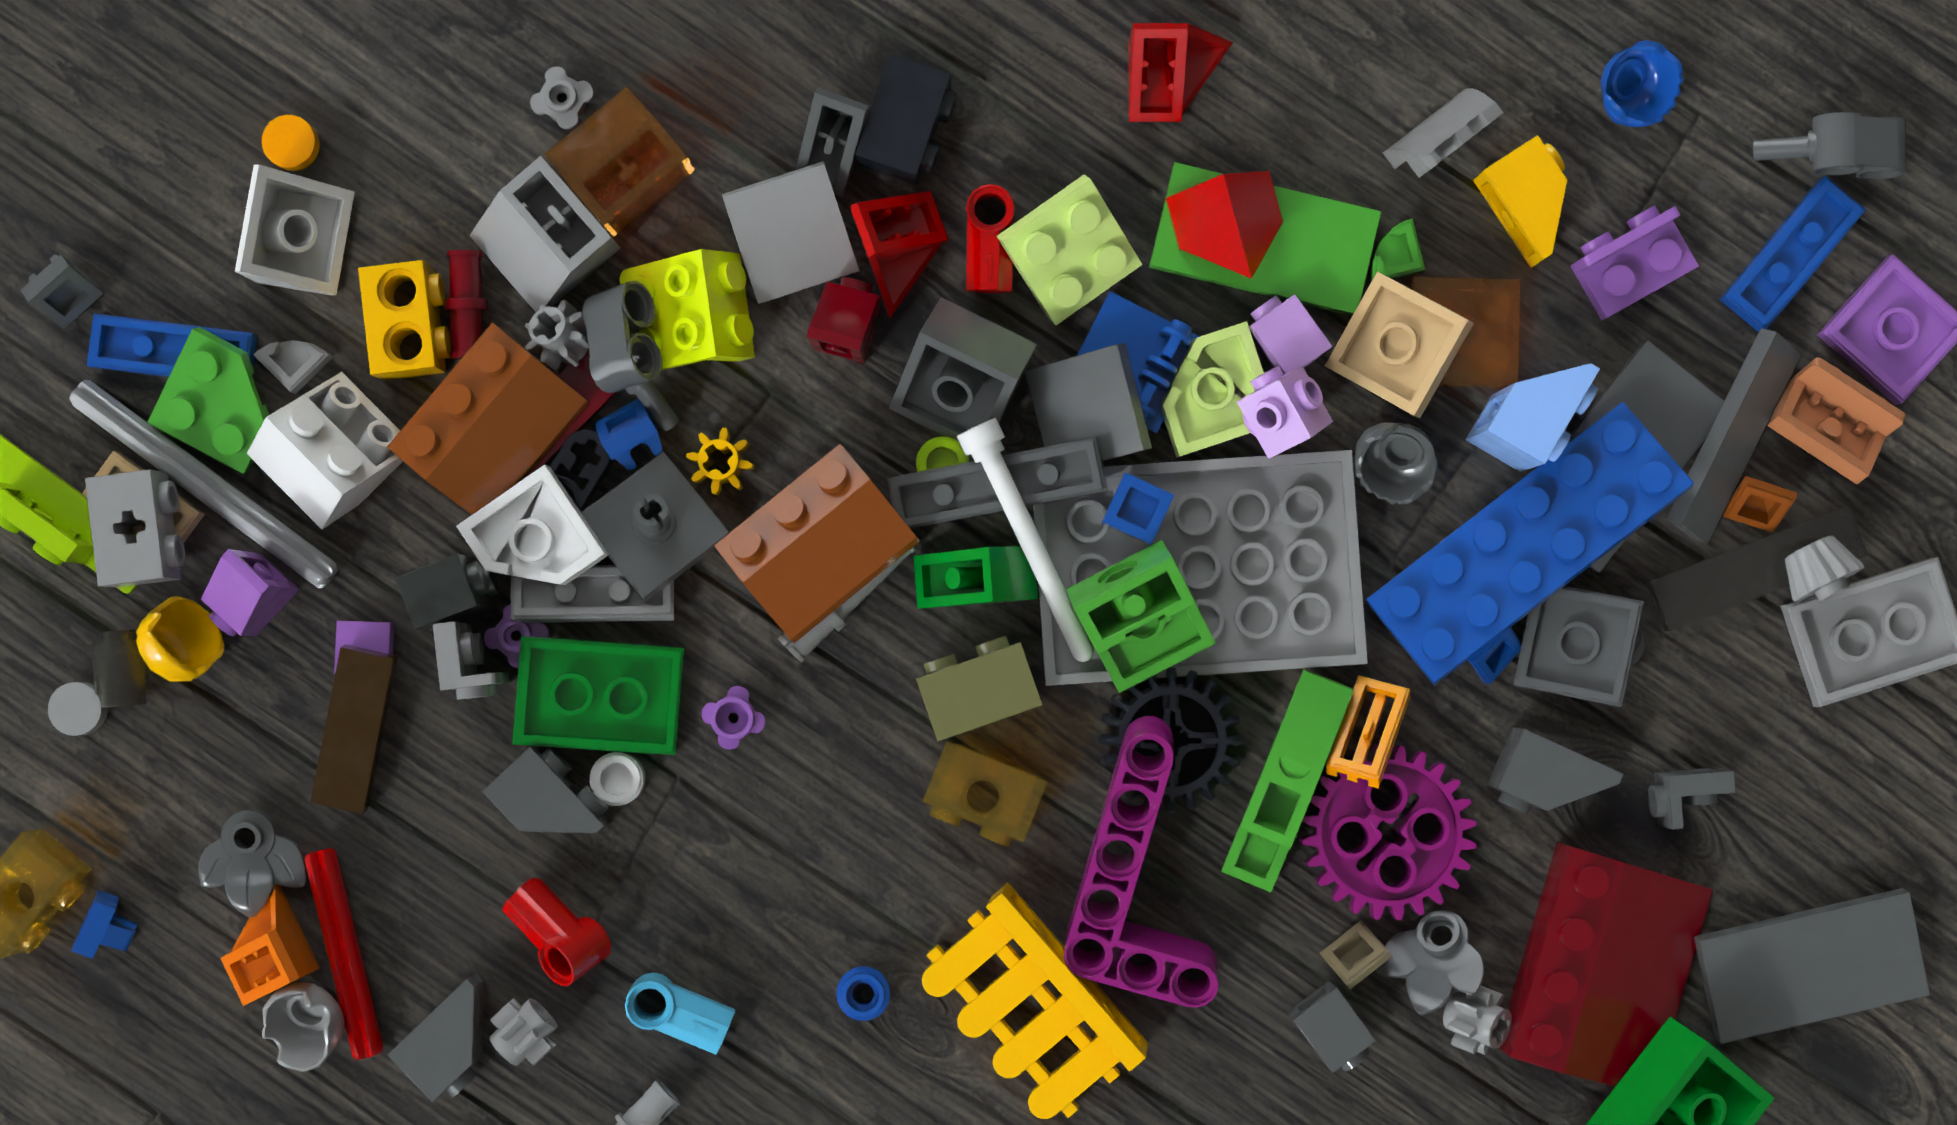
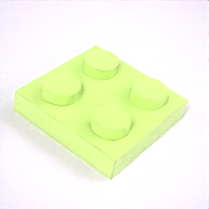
[996,175,1142,325]

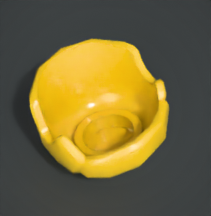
[136,596,225,682]

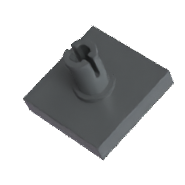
[581,451,730,602]

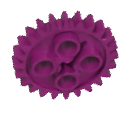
[1299,744,1477,920]

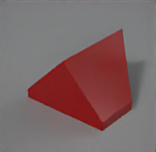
[1128,23,1233,122]
[1166,171,1283,279]
[850,191,949,318]

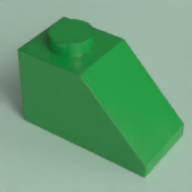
[913,546,1038,609]

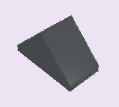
[796,87,870,197]

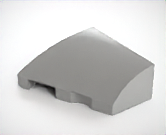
[1383,88,1504,178]

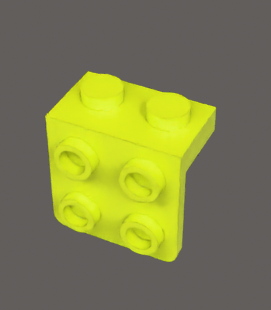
[619,249,755,371]

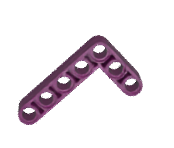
[1064,716,1218,1008]

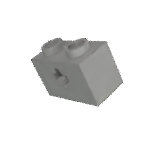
[85,469,185,588]

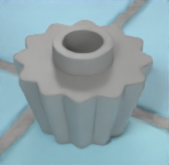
[1785,535,1865,602]

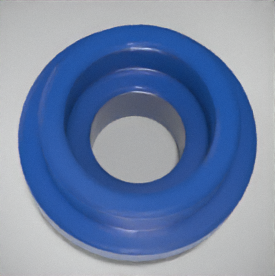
[836,966,890,1021]

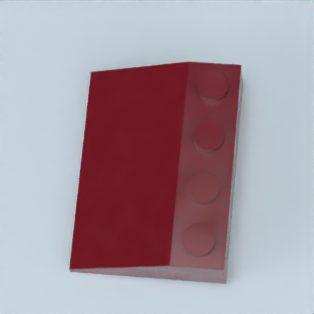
[1499,842,1713,1086]

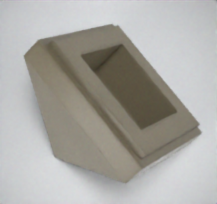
[1320,920,1392,989]

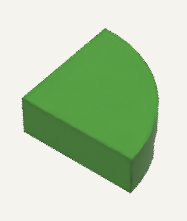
[1369,219,1426,282]

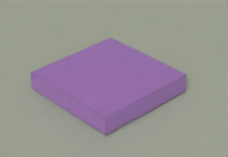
[1816,254,1957,405]

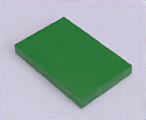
[512,636,684,755]

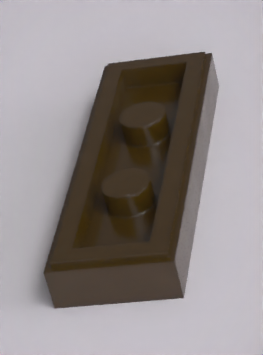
[310,644,398,814]

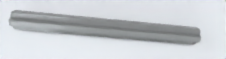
[69,380,338,589]

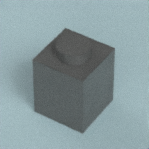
[1286,981,1376,1073]

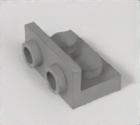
[433,622,510,700]

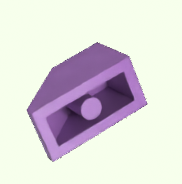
[201,549,299,637]

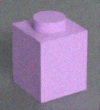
[1249,294,1332,374]

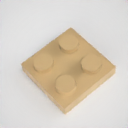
[1325,272,1474,418]

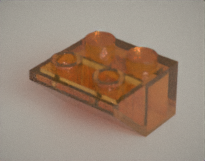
[544,87,694,237]

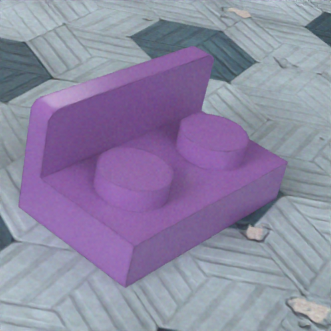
[1570,206,1699,321]

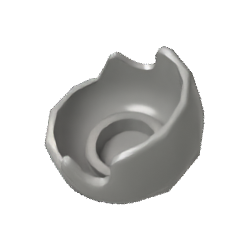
[262,982,345,1072]

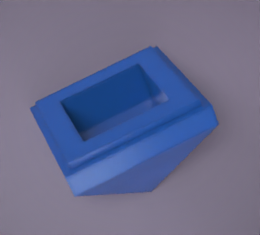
[1468,627,1522,685]

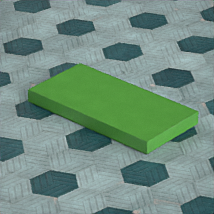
[1149,162,1381,316]

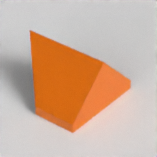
[220,884,320,1006]

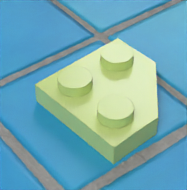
[1160,321,1264,457]

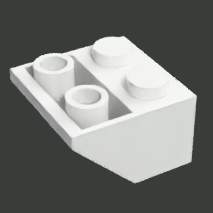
[247,372,403,529]

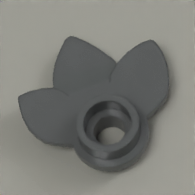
[198,809,307,918]
[1376,910,1485,1015]

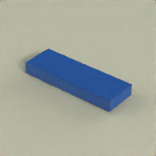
[1719,176,1866,332]
[87,313,258,377]

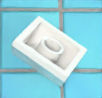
[235,164,355,295]

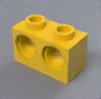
[358,260,451,380]

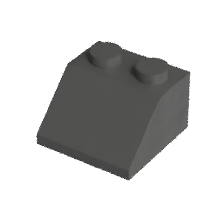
[889,297,1037,443]

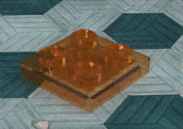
[1410,276,1520,388]

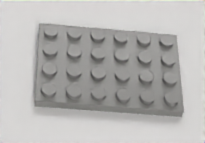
[1033,450,1368,686]

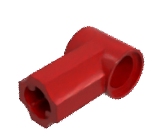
[966,184,1014,294]
[502,877,611,986]

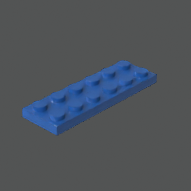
[1366,402,1694,686]

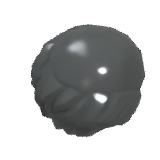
[1354,422,1439,505]

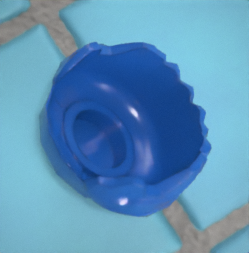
[1600,40,1684,127]

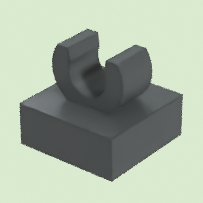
[21,255,104,329]

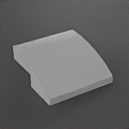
[722,161,859,304]

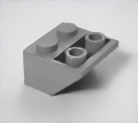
[469,156,621,312]

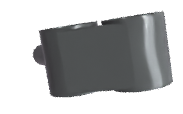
[1753,112,1907,179]
[583,281,680,431]

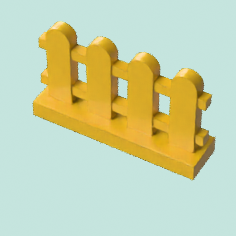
[922,882,1149,1119]

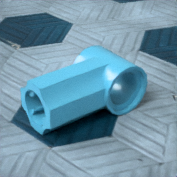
[625,972,735,1055]

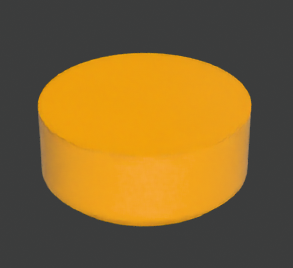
[262,115,320,171]

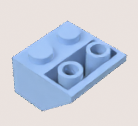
[1466,363,1600,472]

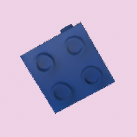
[1077,291,1200,434]

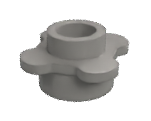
[530,66,594,129]

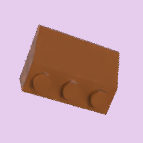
[387,322,590,515]
[714,443,920,643]

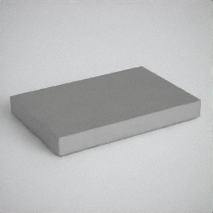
[1780,557,1957,707]

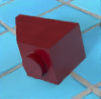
[806,277,881,364]

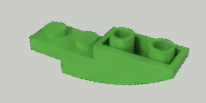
[1221,668,1354,892]

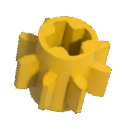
[686,427,755,495]

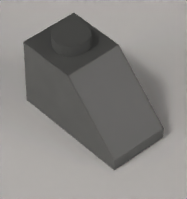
[1487,727,1624,815]
[388,972,485,1102]

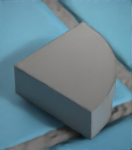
[253,340,333,394]

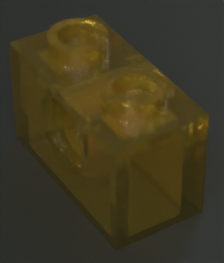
[923,739,1048,847]
[0,828,92,958]

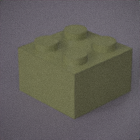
[916,636,1042,741]

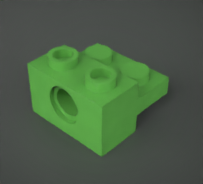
[1065,540,1216,693]

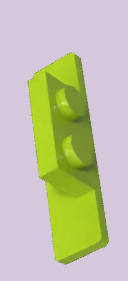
[0,434,139,594]

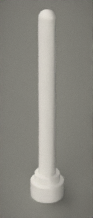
[957,417,1093,662]

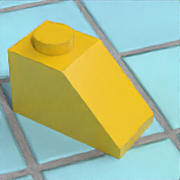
[1473,135,1567,268]

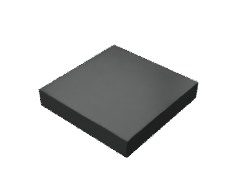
[1025,343,1152,461]
[1513,586,1645,708]

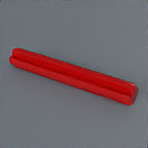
[304,848,384,1060]

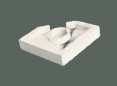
[456,465,609,585]

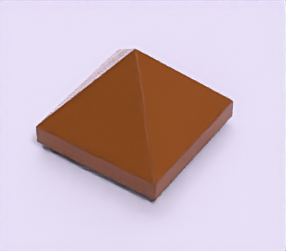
[1722,476,1797,533]

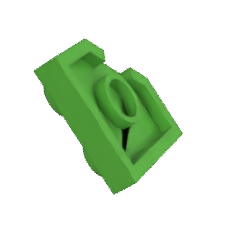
[147,327,269,474]

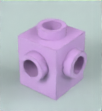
[1237,365,1333,459]

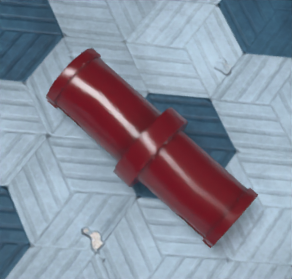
[444,250,488,359]

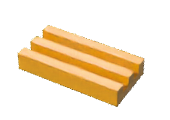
[1326,675,1410,789]

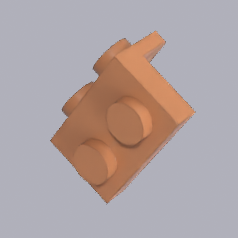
[1767,358,1906,484]

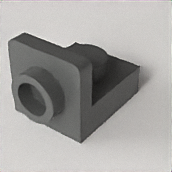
[1648,767,1736,829]

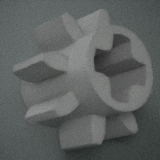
[525,300,589,371]
[1443,986,1512,1055]
[489,998,558,1066]

